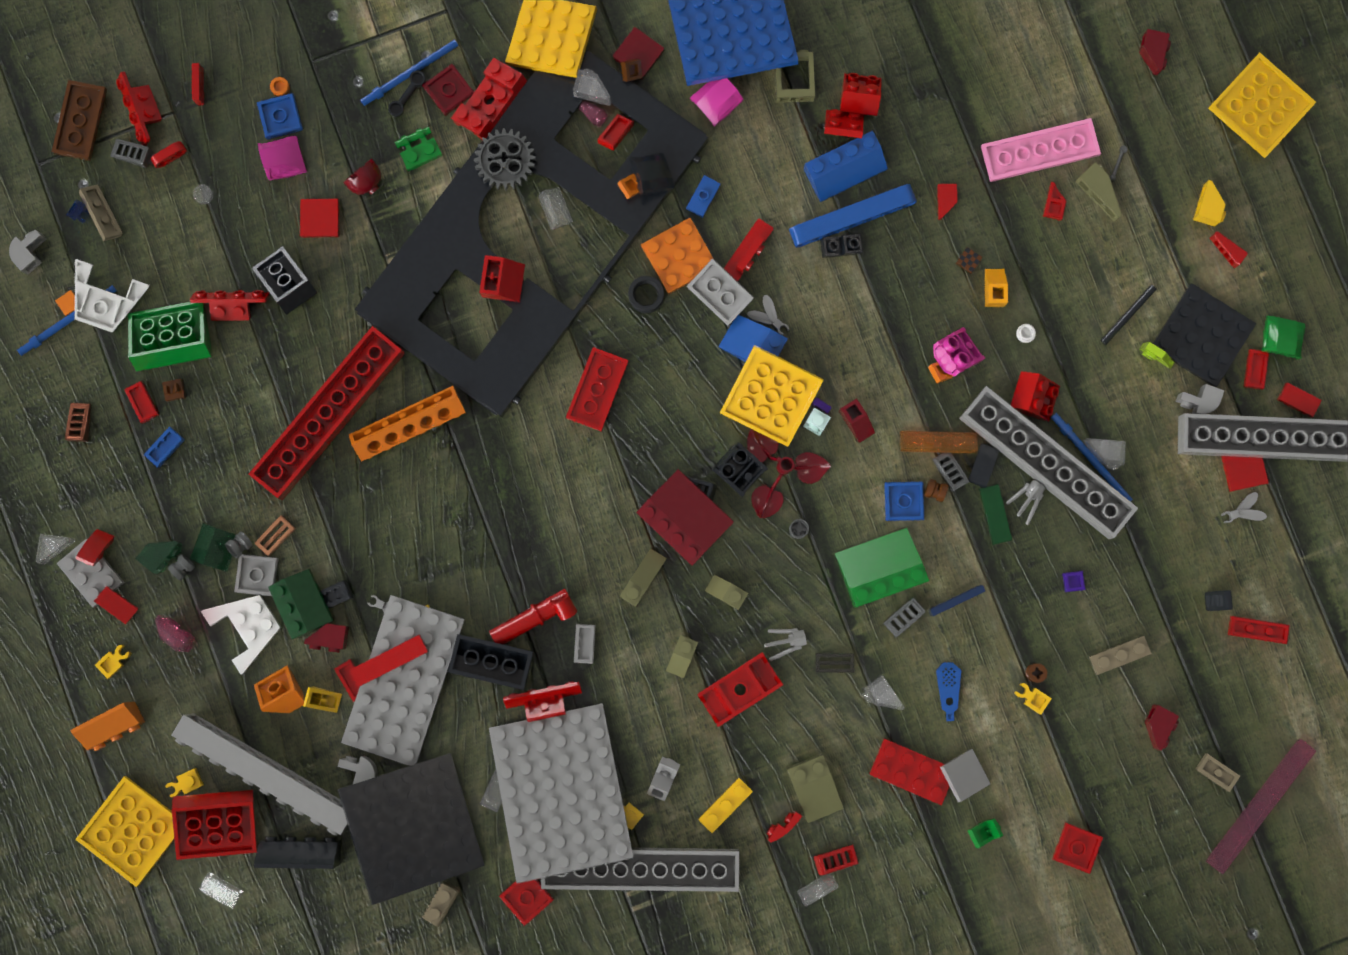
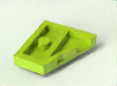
[1139,342,1175,369]

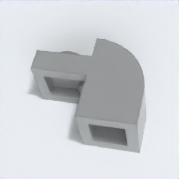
[9,229,47,275]
[1176,384,1224,414]
[337,756,378,784]
[647,757,680,801]

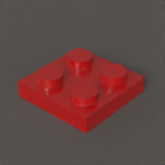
[824,109,864,138]

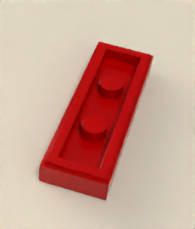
[1228,616,1290,644]

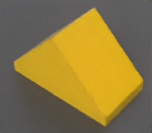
[303,686,342,713]

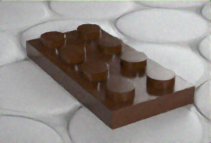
[52,80,107,161]

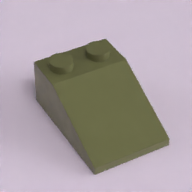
[786,754,844,823]

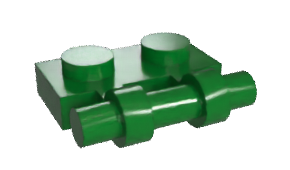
[395,126,442,172]

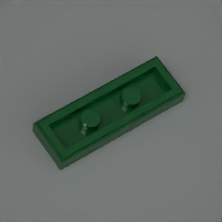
[979,484,1012,545]

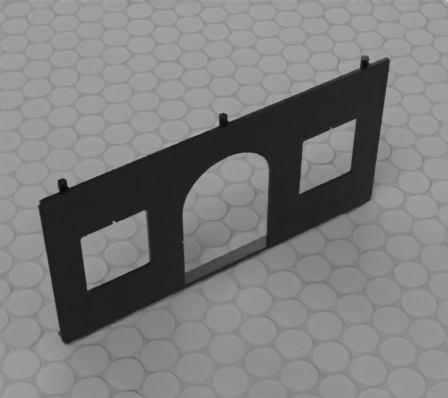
[355,49,708,418]

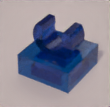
[66,200,89,223]

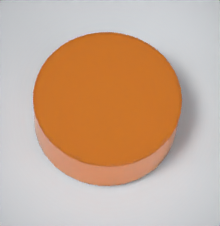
[270,77,290,97]

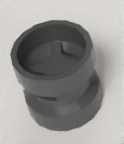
[789,519,809,539]
[225,532,253,558]
[167,554,195,581]

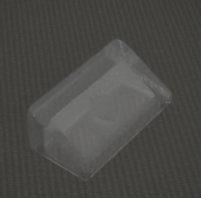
[538,187,573,230]
[200,873,243,909]
[797,873,839,907]

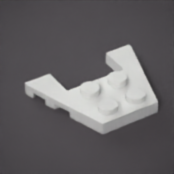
[75,259,150,333]
[201,595,282,675]

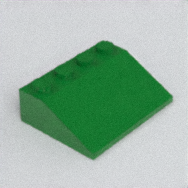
[128,302,211,371]
[834,528,929,608]

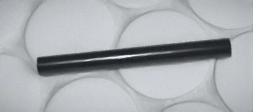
[1101,285,1157,345]

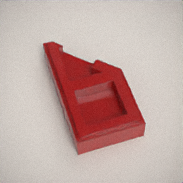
[1043,182,1066,221]
[937,184,957,220]

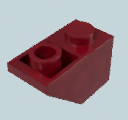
[1139,29,1171,75]
[839,398,875,443]
[304,624,349,653]
[1145,704,1179,751]

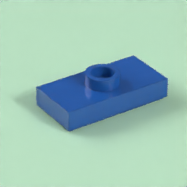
[686,175,721,218]
[144,426,185,468]

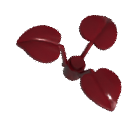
[747,429,831,518]

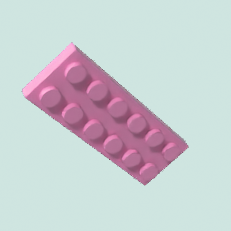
[981,118,1101,182]

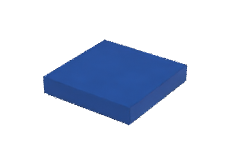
[257,93,303,139]
[884,482,924,521]

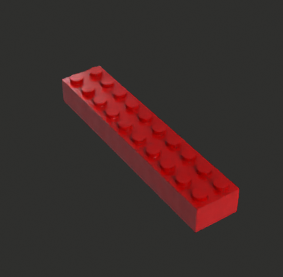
[248,326,405,500]

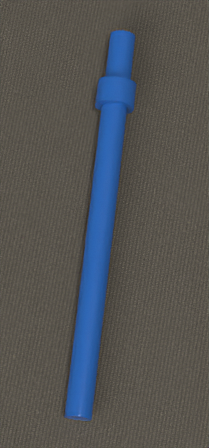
[360,39,458,106]
[17,285,117,356]
[1051,413,1133,502]

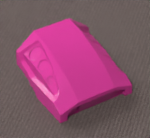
[690,78,743,127]
[258,136,307,181]
[933,327,985,376]

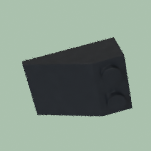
[252,246,317,315]

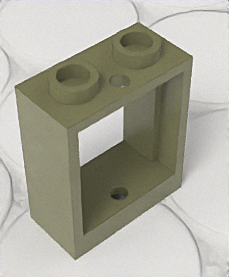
[775,50,815,103]

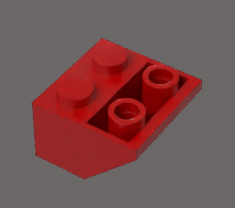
[840,73,881,116]
[479,255,525,302]
[1011,371,1060,422]

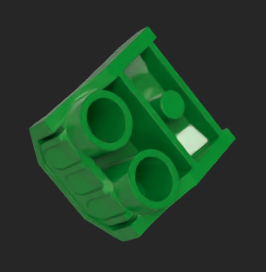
[1262,316,1305,360]

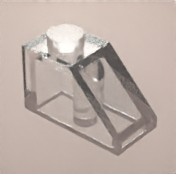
[573,69,611,106]
[1083,438,1126,469]
[862,675,905,710]

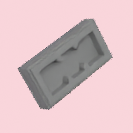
[574,624,596,664]

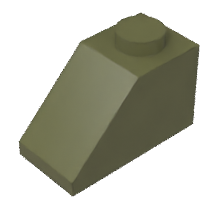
[705,574,748,610]
[666,635,698,678]

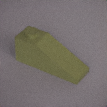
[1075,162,1122,222]
[619,548,667,607]

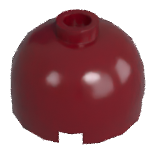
[343,159,381,195]

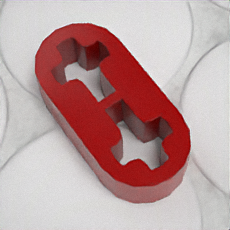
[151,141,187,168]

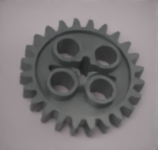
[474,128,536,191]

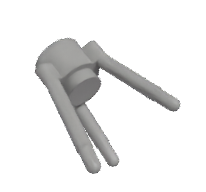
[1006,480,1045,525]
[764,628,807,661]

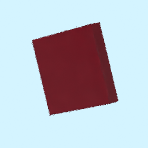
[612,27,665,80]
[422,64,474,116]

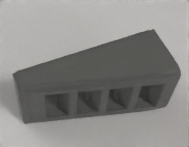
[110,139,153,168]
[932,450,969,492]
[883,597,926,637]

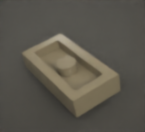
[1195,753,1240,792]

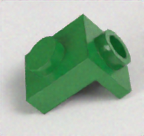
[967,818,1003,848]

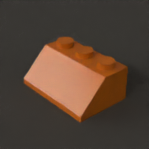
[70,702,145,751]

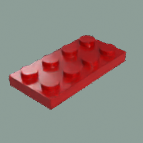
[566,347,629,432]
[869,738,949,805]

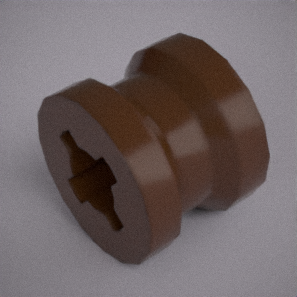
[1025,663,1047,683]

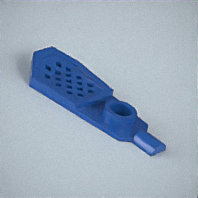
[936,662,961,721]

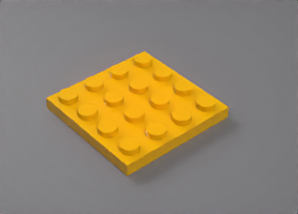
[505,0,597,78]
[1208,52,1316,158]
[720,345,823,447]
[75,776,174,887]

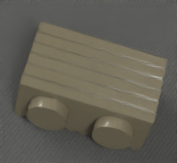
[422,881,461,927]

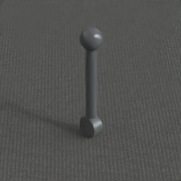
[1109,145,1128,182]

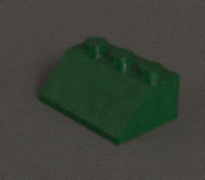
[268,569,334,640]

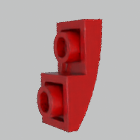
[76,529,115,566]
[766,810,802,843]

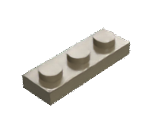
[79,184,123,241]
[1089,636,1151,675]

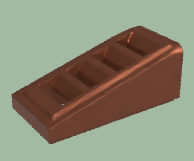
[65,403,91,442]

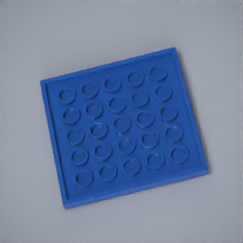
[668,0,798,86]

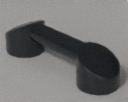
[388,70,425,117]

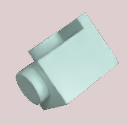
[803,408,831,436]

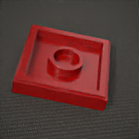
[300,199,339,238]
[1221,456,1269,492]
[1052,822,1103,874]
[499,879,554,926]

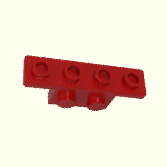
[116,71,162,146]
[724,219,774,281]
[190,290,270,321]
[503,681,582,722]

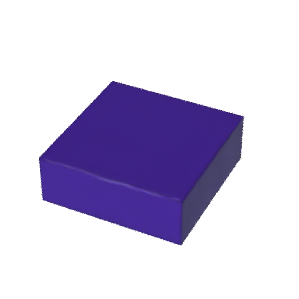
[811,398,831,415]
[1062,571,1085,592]

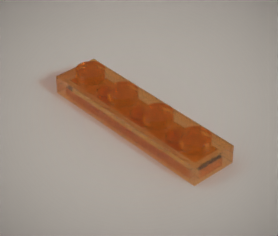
[900,431,978,453]

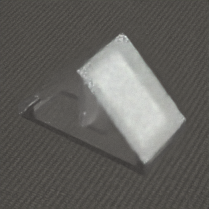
[36,534,75,565]

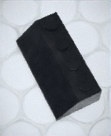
[448,634,533,691]
[254,836,341,869]

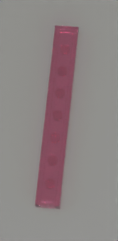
[1205,739,1316,874]

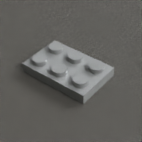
[686,259,754,326]
[57,538,125,608]

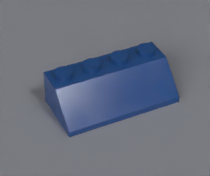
[803,131,888,202]

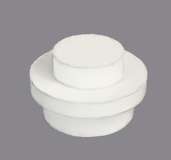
[1016,324,1036,343]

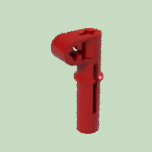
[489,588,577,645]

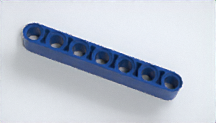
[789,184,917,248]

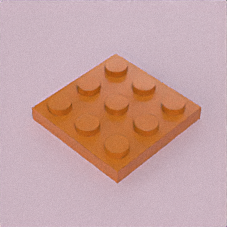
[641,218,714,295]

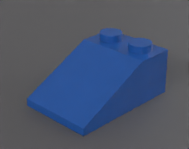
[719,315,788,362]

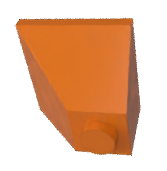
[254,665,305,713]

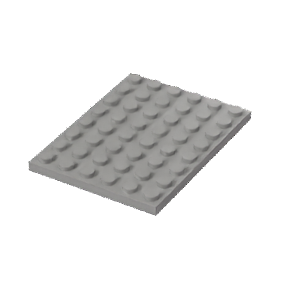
[489,703,634,884]

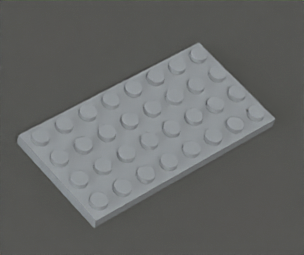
[341,595,465,766]

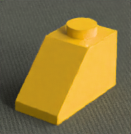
[1193,180,1226,227]

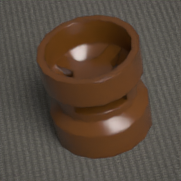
[924,478,949,502]

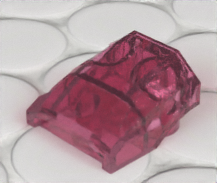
[155,615,195,652]

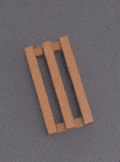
[255,515,296,557]

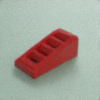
[1210,231,1248,268]
[814,845,859,875]

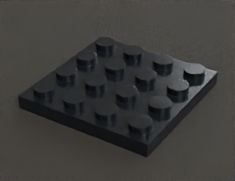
[1152,283,1257,387]

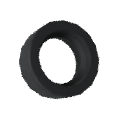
[628,276,664,313]

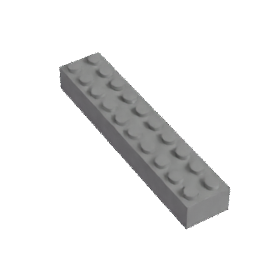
[959,386,1138,539]
[1178,413,1348,462]
[171,713,349,836]
[541,848,739,892]

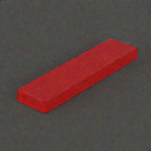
[350,634,429,687]

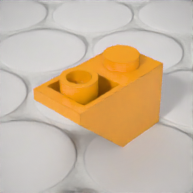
[985,269,1008,307]

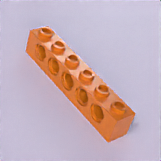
[349,386,466,462]

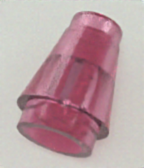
[579,101,608,127]

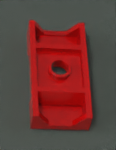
[451,58,527,140]
[697,652,783,727]

